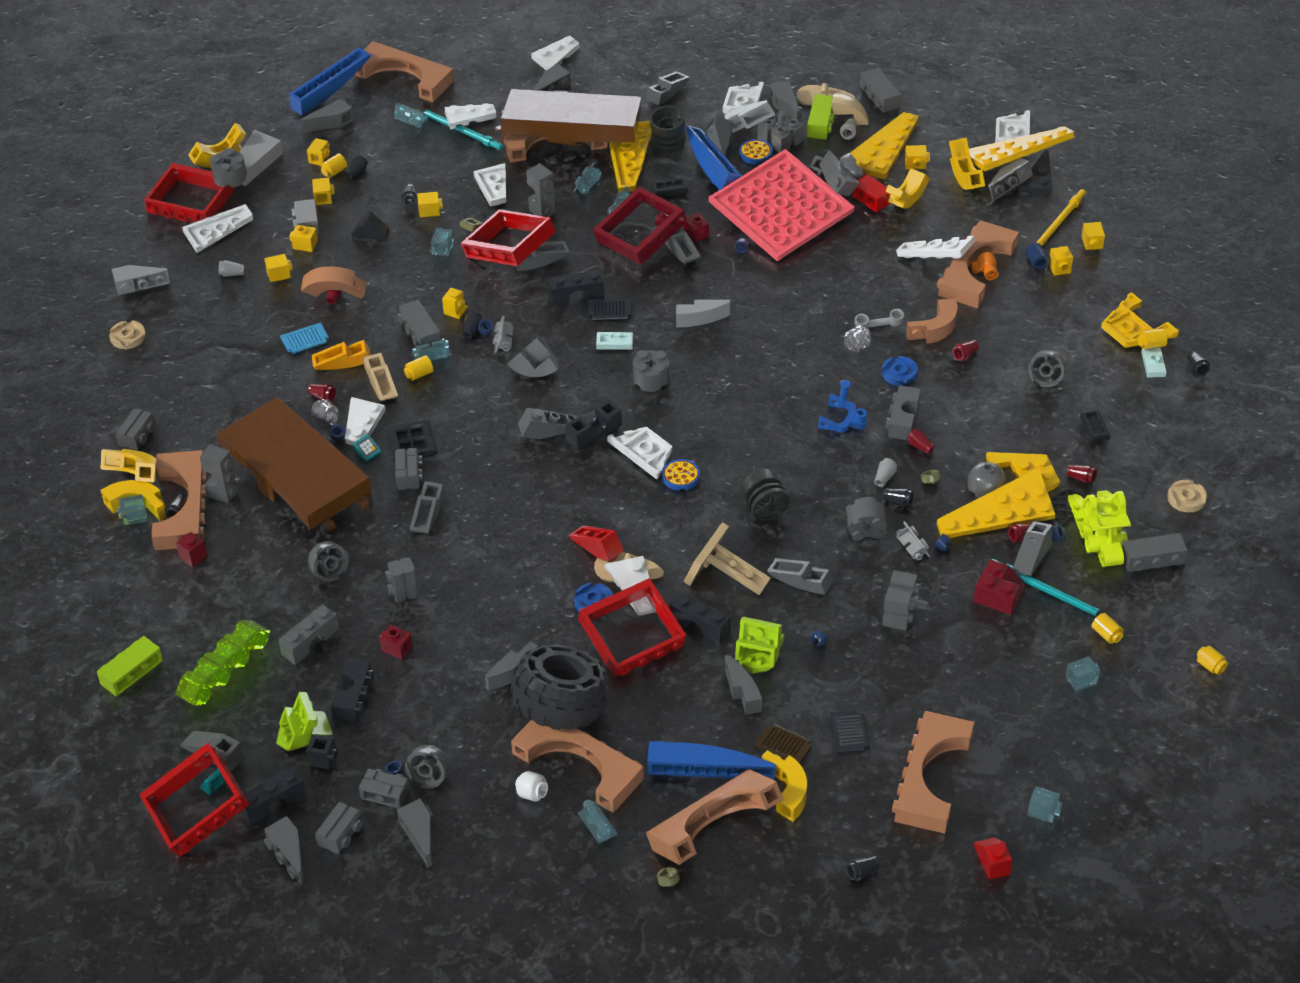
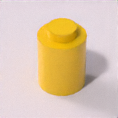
[321,154,347,178]
[1138,329,1167,349]
[404,355,433,380]
[1092,613,1124,644]

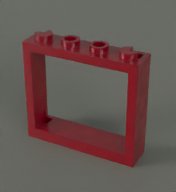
[593,187,687,265]

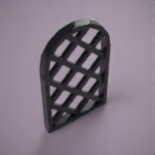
[1049,489,1086,526]

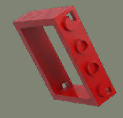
[144,163,235,223]
[461,209,555,267]
[578,578,686,677]
[139,743,249,857]

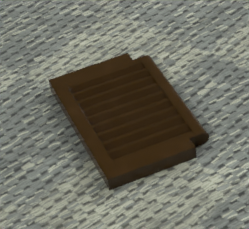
[754,724,811,764]

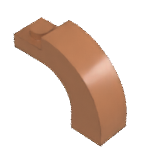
[301,267,367,299]
[906,298,957,343]

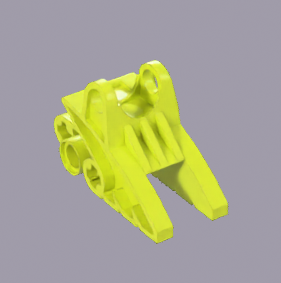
[1068,490,1131,567]

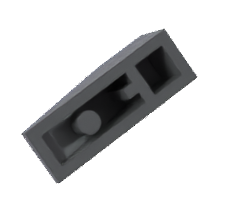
[819,151,859,196]
[397,799,433,868]

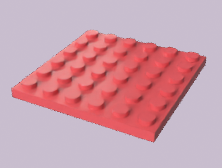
[709,149,854,261]

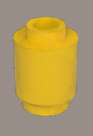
[1197,646,1228,675]

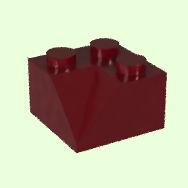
[973,559,1026,615]

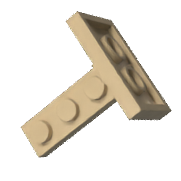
[684,522,770,595]

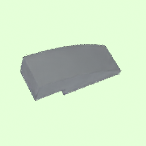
[725,100,775,133]
[676,300,730,327]

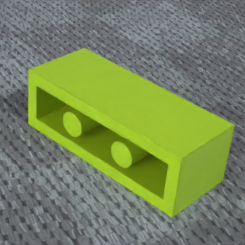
[807,94,835,140]
[97,636,163,697]

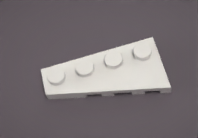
[182,204,253,253]
[896,236,975,259]

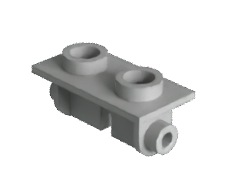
[493,316,513,353]
[896,521,930,560]

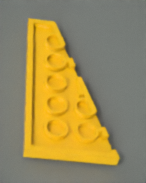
[850,112,919,179]
[969,127,1074,171]

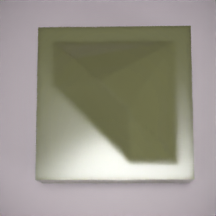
[460,218,483,232]

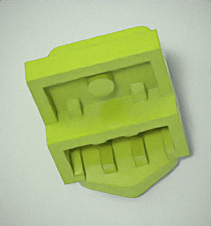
[735,617,784,674]
[276,692,332,751]

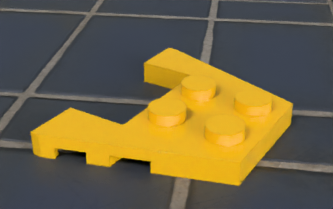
[1101,292,1179,348]
[986,452,1060,492]

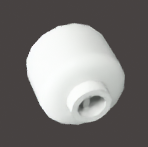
[515,771,548,802]

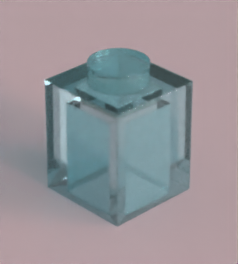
[431,228,454,256]
[117,494,148,525]
[1066,656,1100,692]
[1027,786,1062,823]

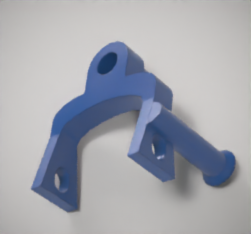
[818,380,867,433]

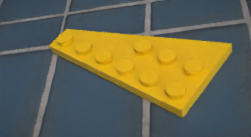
[608,121,652,193]
[937,468,1055,538]

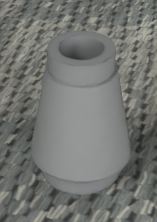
[840,118,857,139]
[219,260,244,277]
[874,458,897,487]

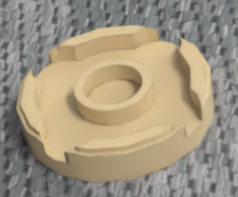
[109,321,146,349]
[1167,480,1207,512]

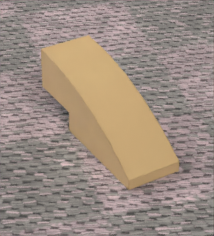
[364,353,398,402]

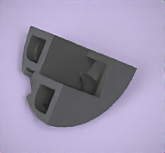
[507,335,559,377]

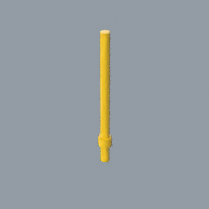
[1036,189,1086,246]

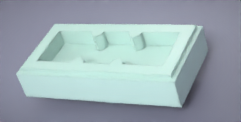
[596,332,633,350]
[1141,347,1166,377]

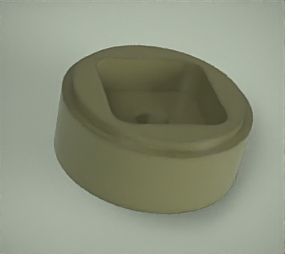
[921,470,941,484]
[657,867,680,887]

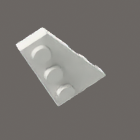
[531,36,579,70]
[445,103,496,129]
[474,163,506,207]
[345,397,385,446]
[604,556,656,616]

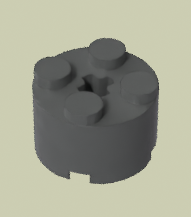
[210,148,247,188]
[633,350,670,392]
[846,497,887,541]

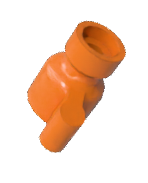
[969,252,999,280]

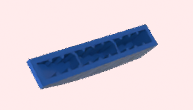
[289,47,371,116]
[686,126,742,191]
[647,741,775,780]

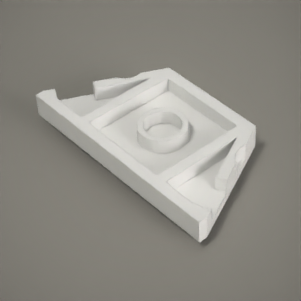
[723,82,764,114]
[995,110,1030,156]
[607,427,672,479]

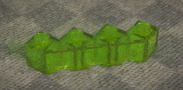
[175,620,270,705]

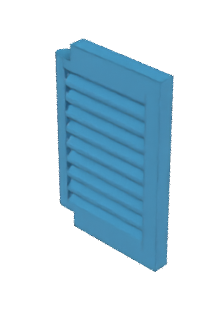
[280,323,329,354]

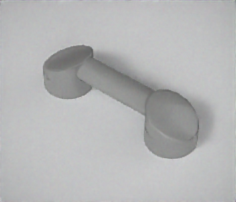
[854,309,904,331]

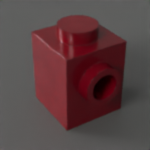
[684,212,709,243]
[176,532,207,568]
[379,625,413,660]

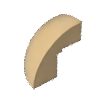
[832,93,869,125]

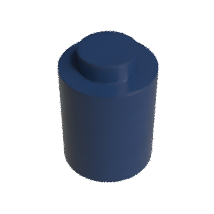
[1025,243,1050,270]

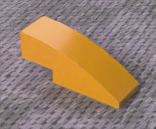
[312,340,371,370]

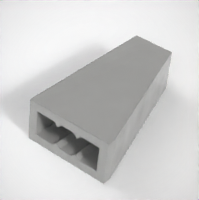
[240,130,283,186]

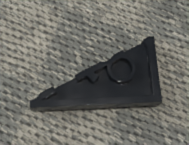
[1019,150,1052,193]

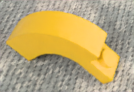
[189,123,246,168]
[949,138,985,190]
[886,168,930,209]
[101,449,156,482]
[101,480,166,521]
[762,750,807,822]

